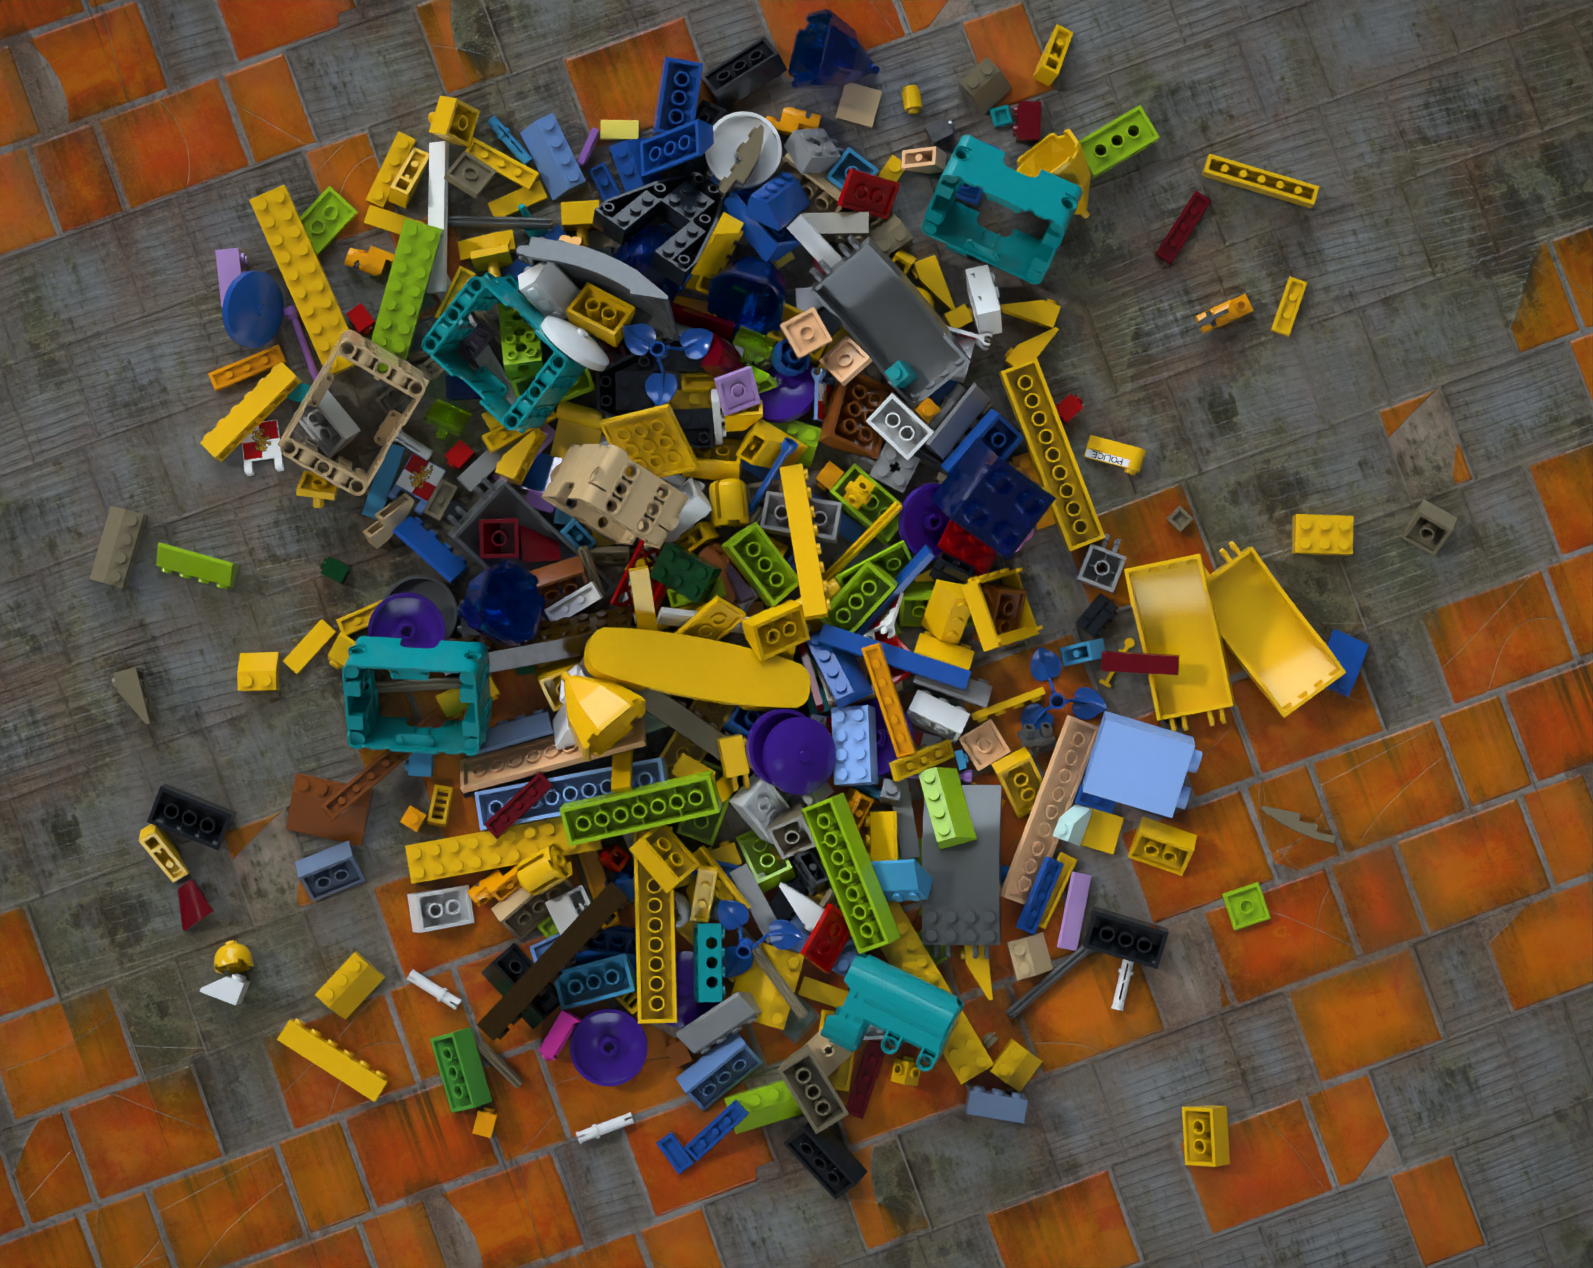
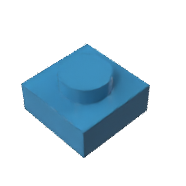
[954,750,969,770]

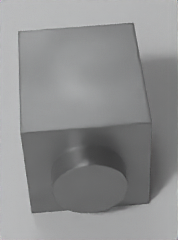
[924,116,955,147]
[879,778,903,807]

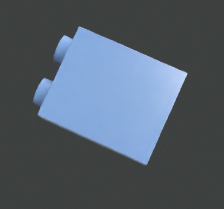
[1082,711,1202,818]

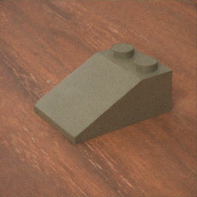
[112,667,157,725]

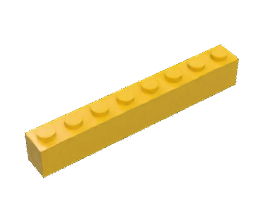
[779,463,831,620]

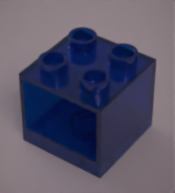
[931,437,1056,560]

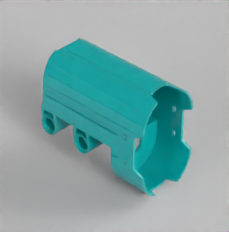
[821,953,964,1071]

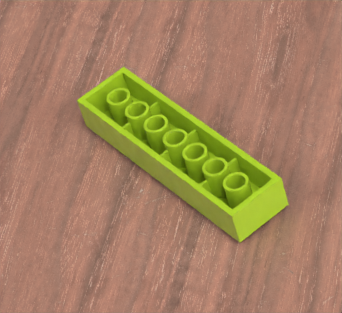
[371,218,443,372]
[559,770,723,846]
[801,793,901,954]

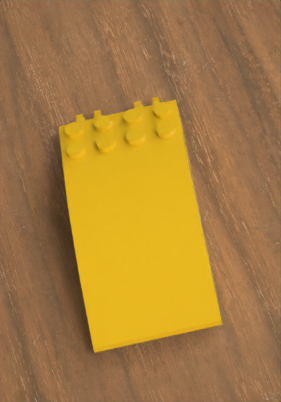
[1204,541,1346,718]
[1124,554,1236,732]

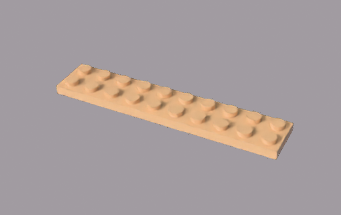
[1001,715,1099,905]
[460,716,647,793]

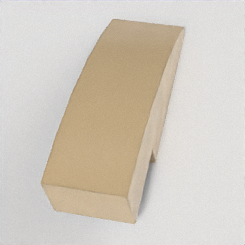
[363,493,415,549]

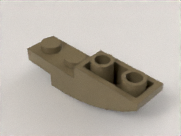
[718,125,764,197]

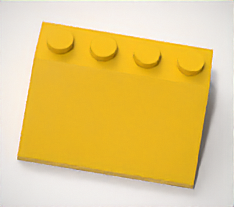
[731,940,804,1030]

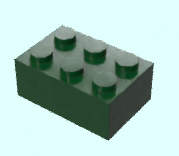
[650,542,722,603]

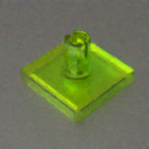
[732,325,776,365]
[423,399,472,440]

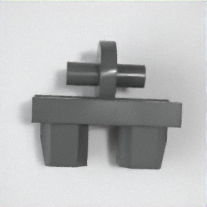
[1016,722,1056,753]

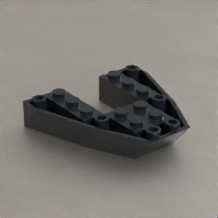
[592,171,725,288]
[596,336,714,449]

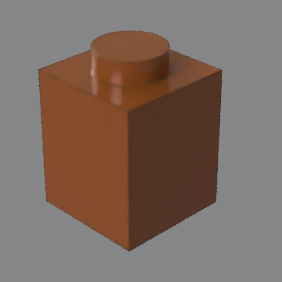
[666,1037,693,1068]

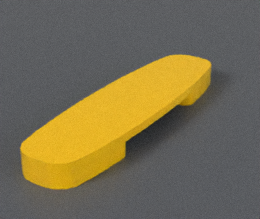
[584,627,811,712]

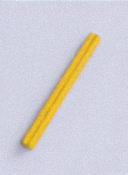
[822,501,903,581]

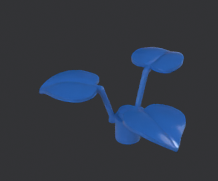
[623,324,713,406]
[1021,647,1107,729]
[717,900,803,978]

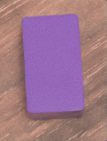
[526,489,556,515]

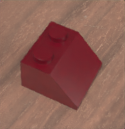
[700,333,746,378]
[479,517,520,558]

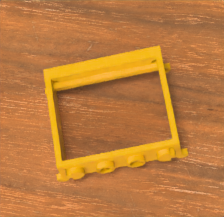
[961,567,1043,652]

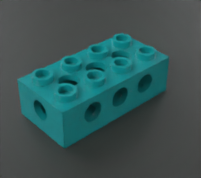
[693,923,725,1002]

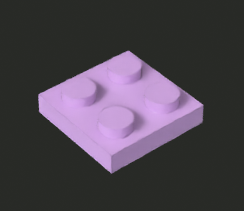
[714,366,761,416]

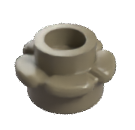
[981,1032,999,1049]

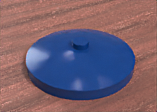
[222,271,284,348]

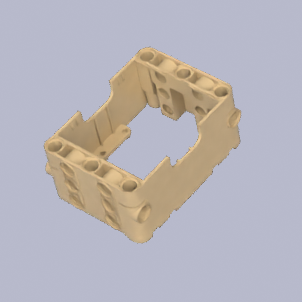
[278,330,429,496]
[541,443,689,549]

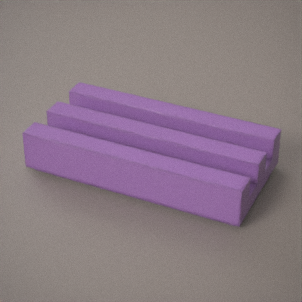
[577,127,600,168]

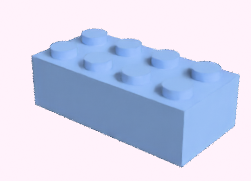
[831,705,878,787]

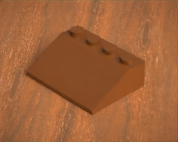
[818,373,896,459]
[286,773,374,846]

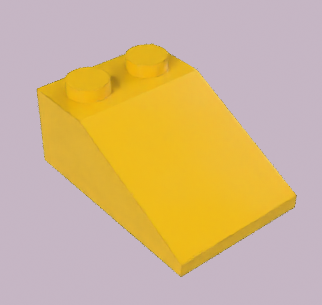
[991,747,1043,819]

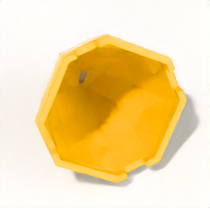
[1016,129,1091,219]
[561,671,646,762]

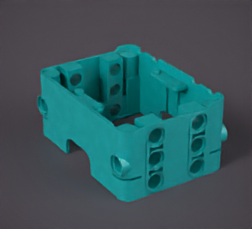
[921,135,1083,284]
[422,272,586,434]
[342,636,492,756]

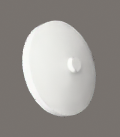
[705,111,782,189]
[541,316,609,371]

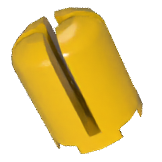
[709,478,750,528]
[517,843,573,895]

